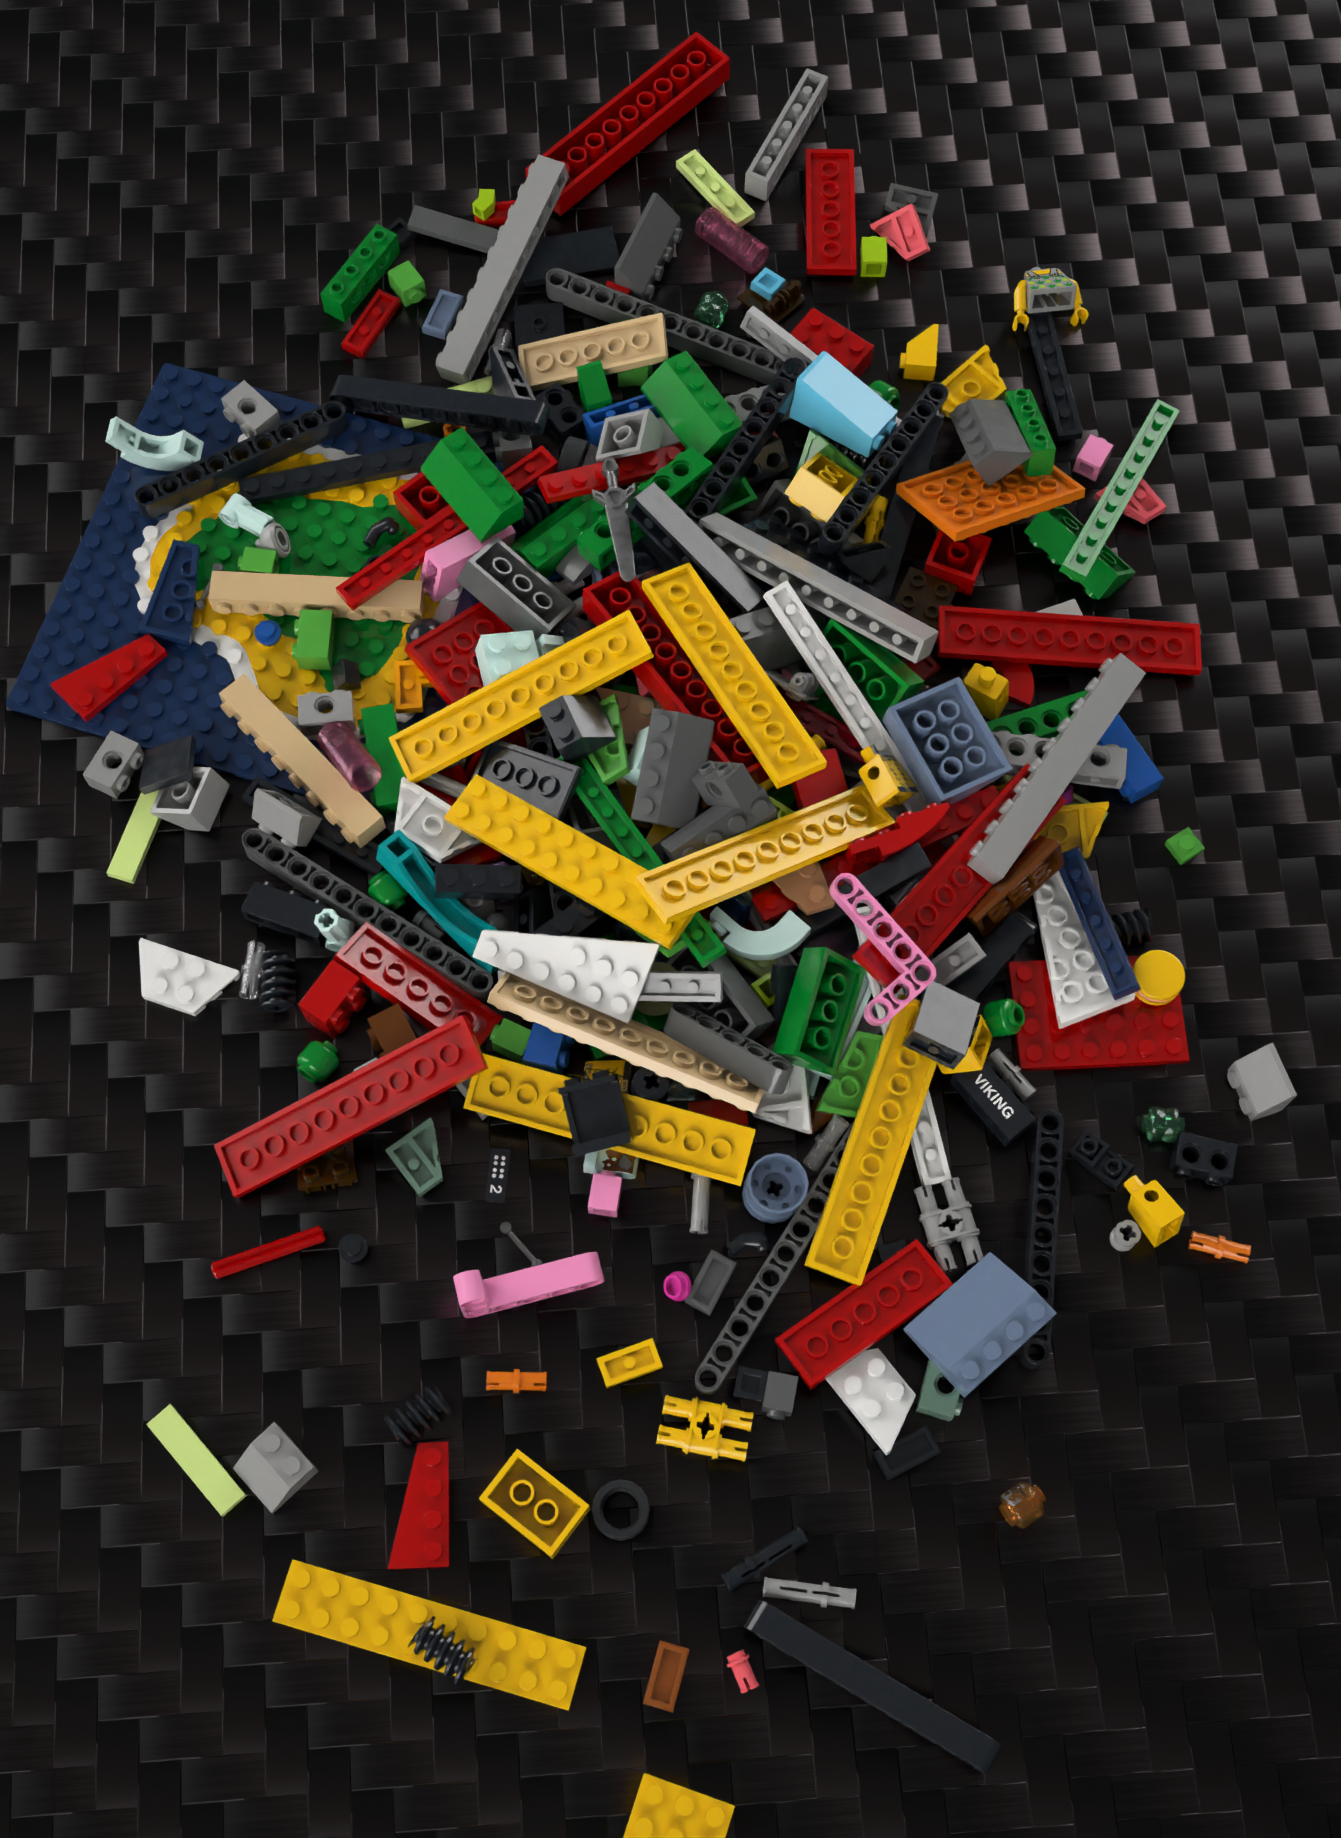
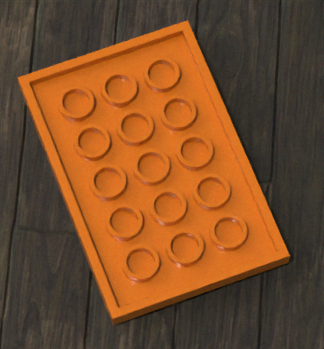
[896,460,1085,542]

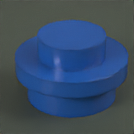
[254,620,281,646]

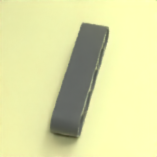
[663,1002,794,1095]

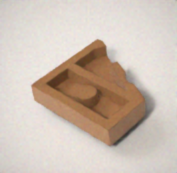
[772,861,835,916]

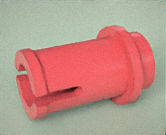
[726,1649,759,1694]

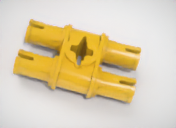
[656,1395,754,1462]

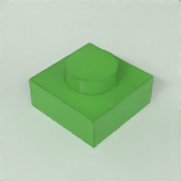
[1164,827,1205,865]

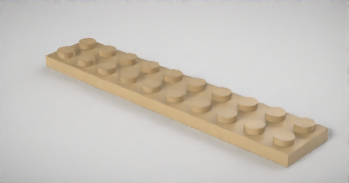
[487,971,765,1113]

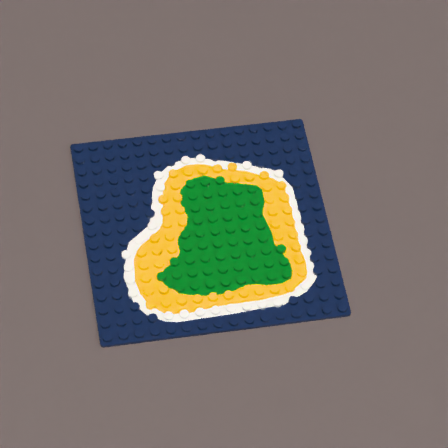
[6,363,538,819]

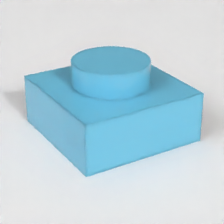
[750,267,785,301]

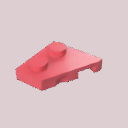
[870,203,930,261]
[1094,478,1167,524]

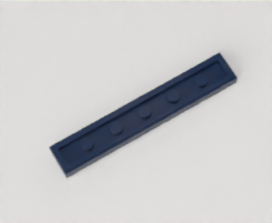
[1059,846,1141,1000]

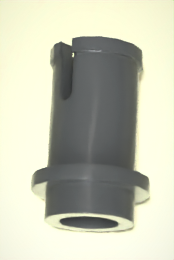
[412,910,447,942]

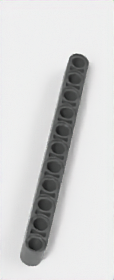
[546,268,796,385]
[242,828,494,1003]
[695,1122,854,1396]

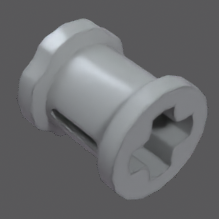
[1109,1220,1141,1252]

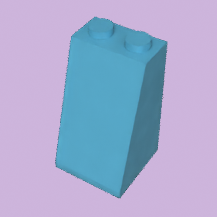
[789,351,898,458]

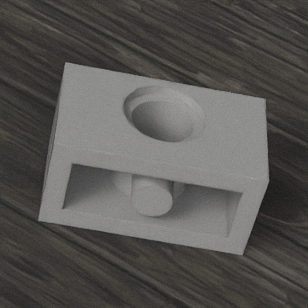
[221,380,282,438]
[297,689,356,736]
[83,731,144,799]

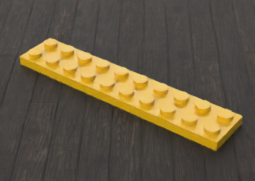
[642,562,827,789]
[389,610,654,784]
[444,774,696,950]
[634,784,895,925]
[804,994,937,1286]
[463,1053,756,1186]
[272,1559,587,1711]

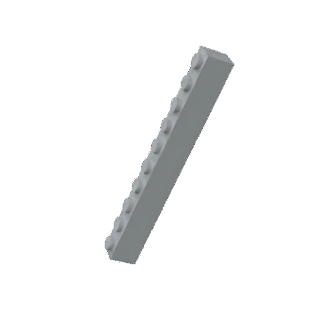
[436,154,569,384]
[698,512,939,664]
[967,653,1146,885]

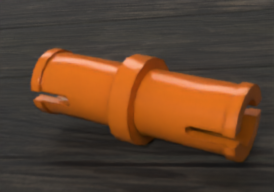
[1188,1231,1251,1264]
[486,1369,547,1393]

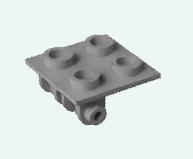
[764,670,820,702]

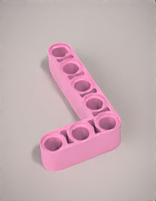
[829,873,936,1026]
[453,1252,605,1318]

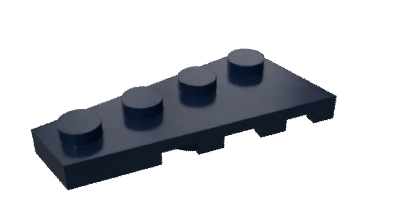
[139,539,200,646]

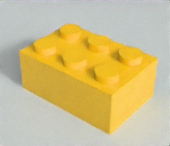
[785,452,859,522]
[479,1449,590,1559]
[623,1773,735,1838]

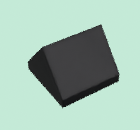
[331,658,361,691]

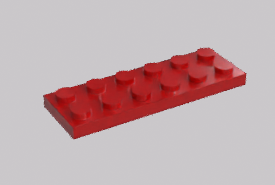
[805,149,857,276]
[333,922,503,1047]
[775,1239,953,1390]

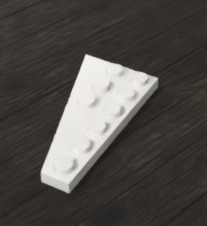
[1033,871,1136,1029]
[472,929,661,1023]

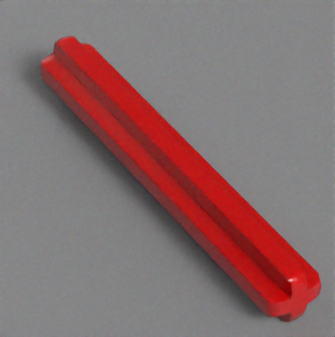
[211,1226,325,1279]

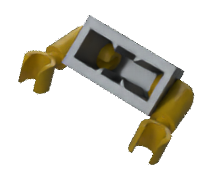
[1012,267,1089,332]

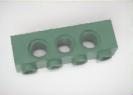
[915,1359,964,1422]

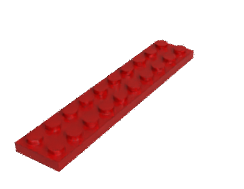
[938,605,1202,675]
[852,763,1067,995]
[214,1015,488,1198]

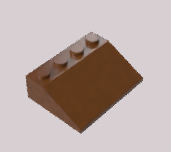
[963,835,1065,940]

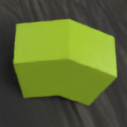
[472,189,496,221]

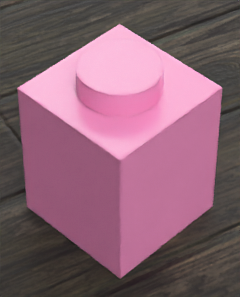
[1073,434,1113,481]
[588,1171,622,1218]

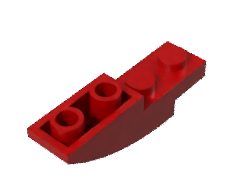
[845,802,950,865]

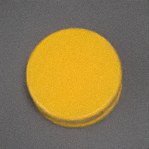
[1132,950,1185,1006]

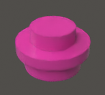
[664,1271,691,1301]

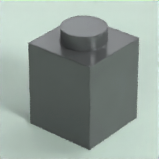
[761,1371,798,1420]

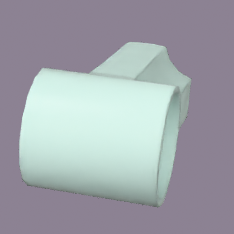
[219,493,275,537]
[314,909,355,952]

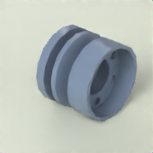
[742,1153,809,1224]

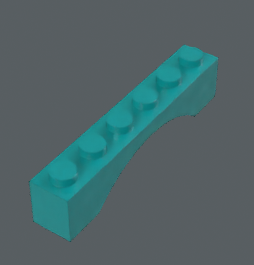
[376,829,499,975]

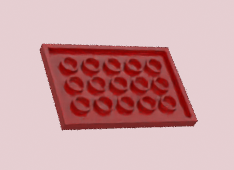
[404,602,544,749]
[1007,954,1189,1072]

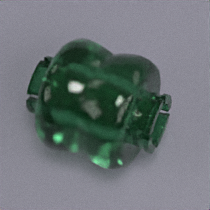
[694,291,730,328]
[1141,1106,1185,1143]

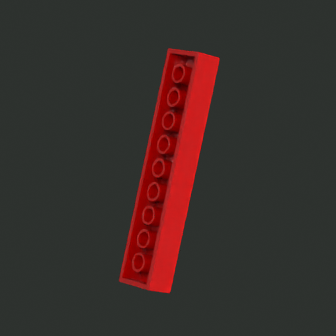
[525,32,730,216]
[583,571,770,784]

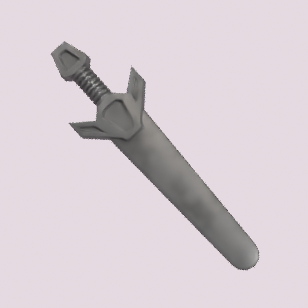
[592,458,636,582]

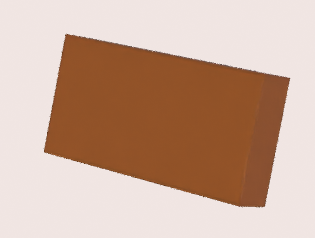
[643,1640,690,1713]

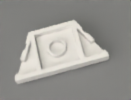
[394,776,483,863]
[139,938,241,1016]
[752,1043,812,1134]
[826,1348,916,1456]

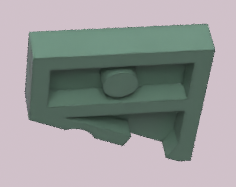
[386,1117,443,1197]

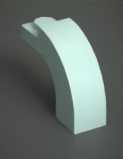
[105,417,204,471]
[710,906,811,961]

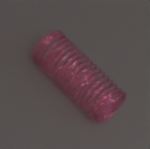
[695,207,769,274]
[318,721,381,792]

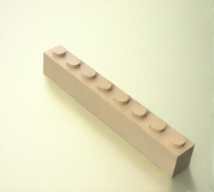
[208,571,425,623]
[219,674,386,848]

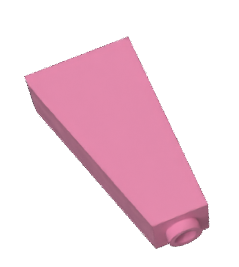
[420,525,516,602]

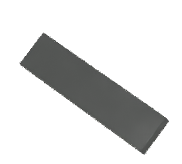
[408,205,499,253]

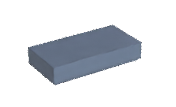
[422,289,464,340]

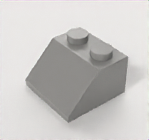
[595,409,664,462]
[150,767,230,831]
[252,788,322,849]
[1227,1043,1297,1121]
[233,1422,318,1514]

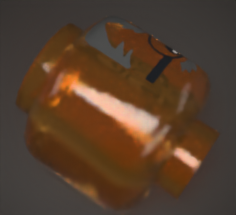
[999,1482,1046,1528]

